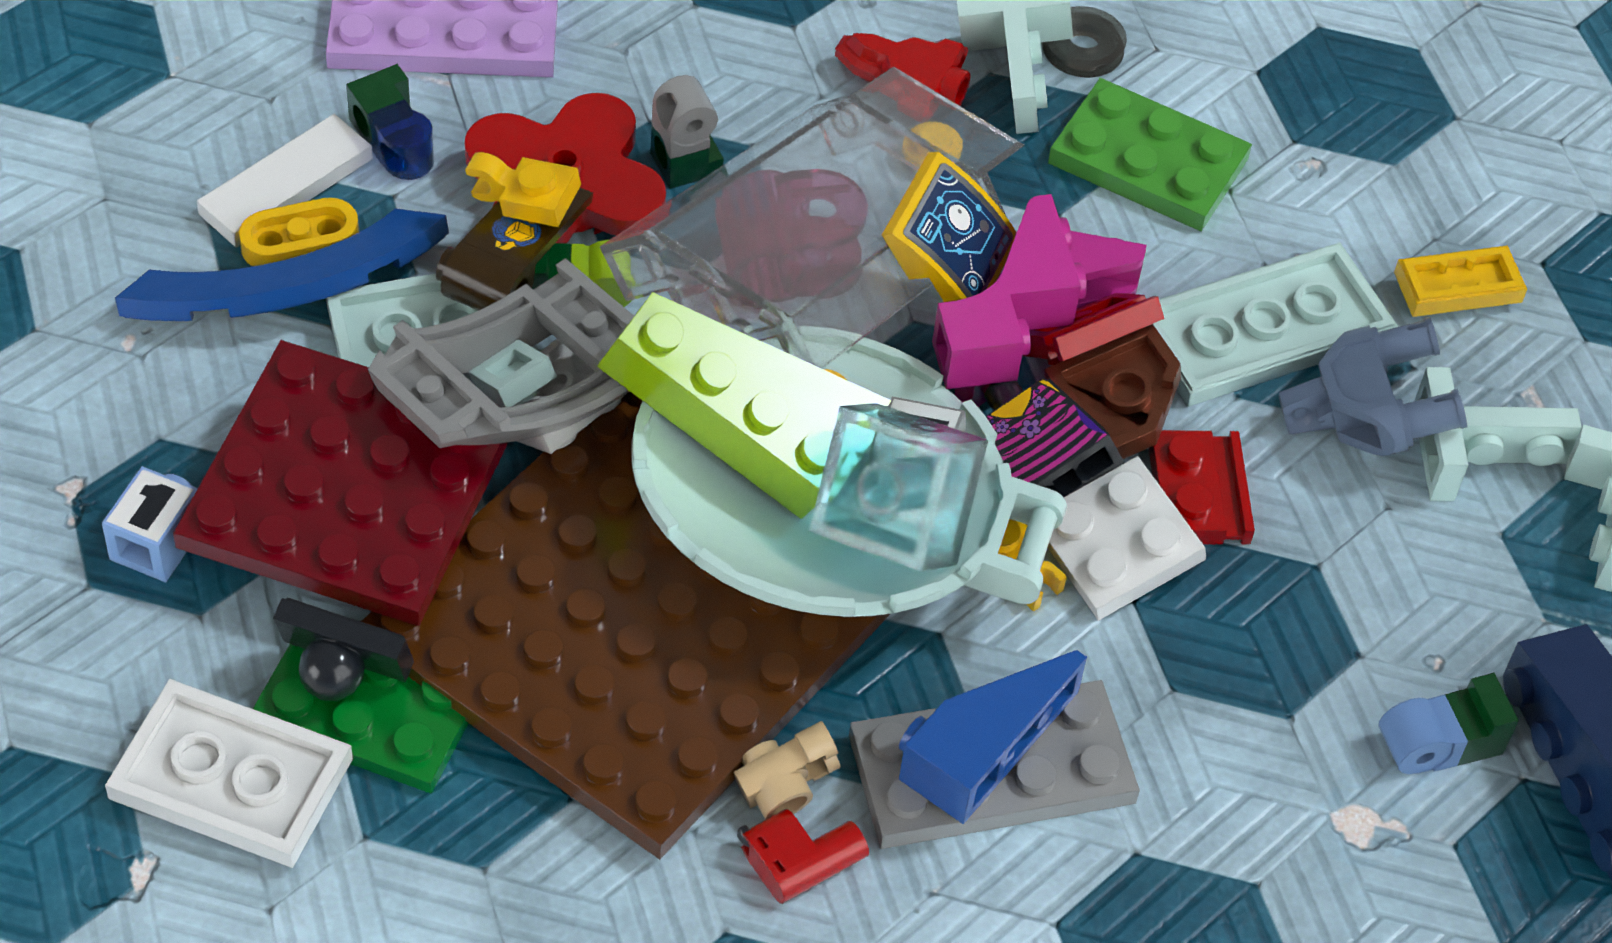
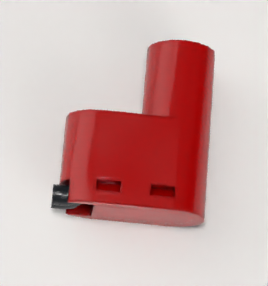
[737,809,869,904]

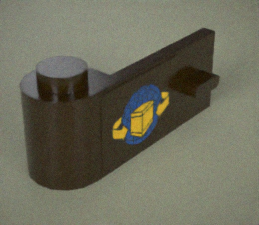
[436,188,593,311]

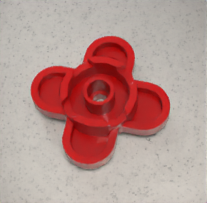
[465,93,666,243]

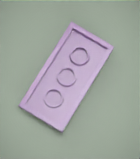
[326,0,558,77]

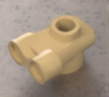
[734,721,841,820]

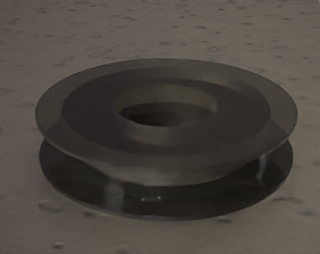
[1042,6,1127,78]

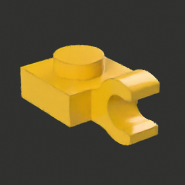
[465,152,581,227]

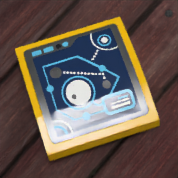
[882,151,1017,302]

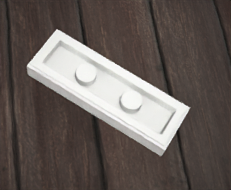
[197,114,373,247]

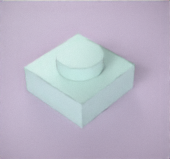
[469,339,557,407]

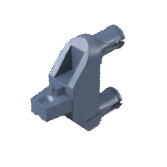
[1279,317,1467,456]

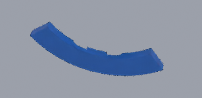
[115,208,449,321]

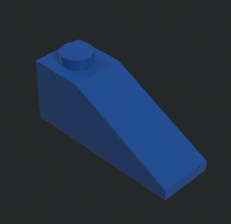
[899,650,1087,825]

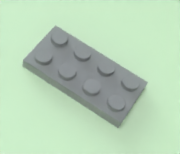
[849,680,1140,849]

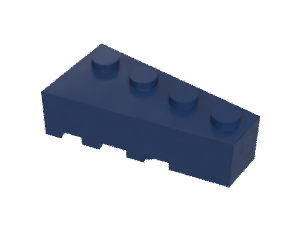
[1502,624,1612,880]

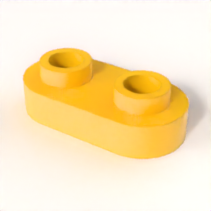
[239,198,359,266]

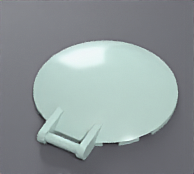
[631,327,1067,617]

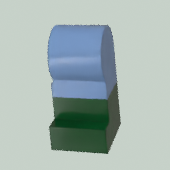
[1378,672,1519,774]

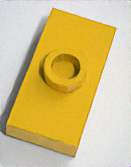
[1394,245,1527,317]

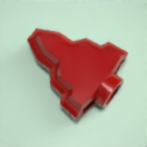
[835,33,971,128]

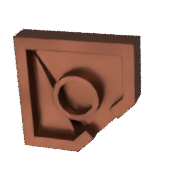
[1044,324,1181,459]

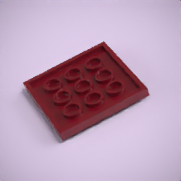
[173,340,508,626]

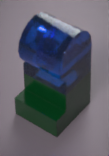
[346,63,434,180]

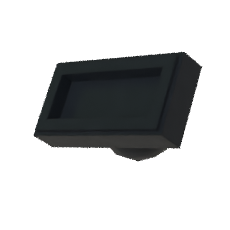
[273,597,414,701]

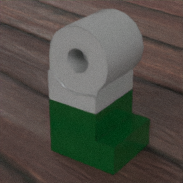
[650,75,724,189]

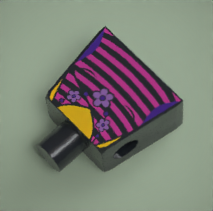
[984,378,1124,525]

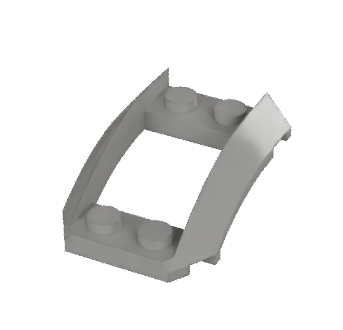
[368,258,634,448]

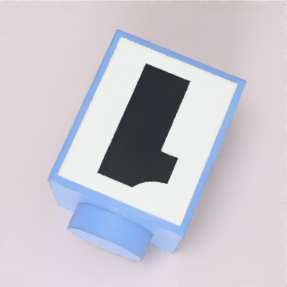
[102,466,198,582]

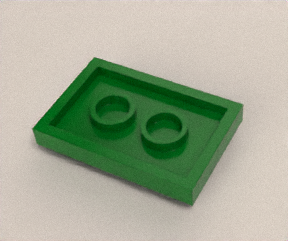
[253,644,469,794]

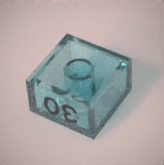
[809,403,988,572]

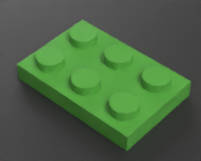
[1048,78,1252,232]

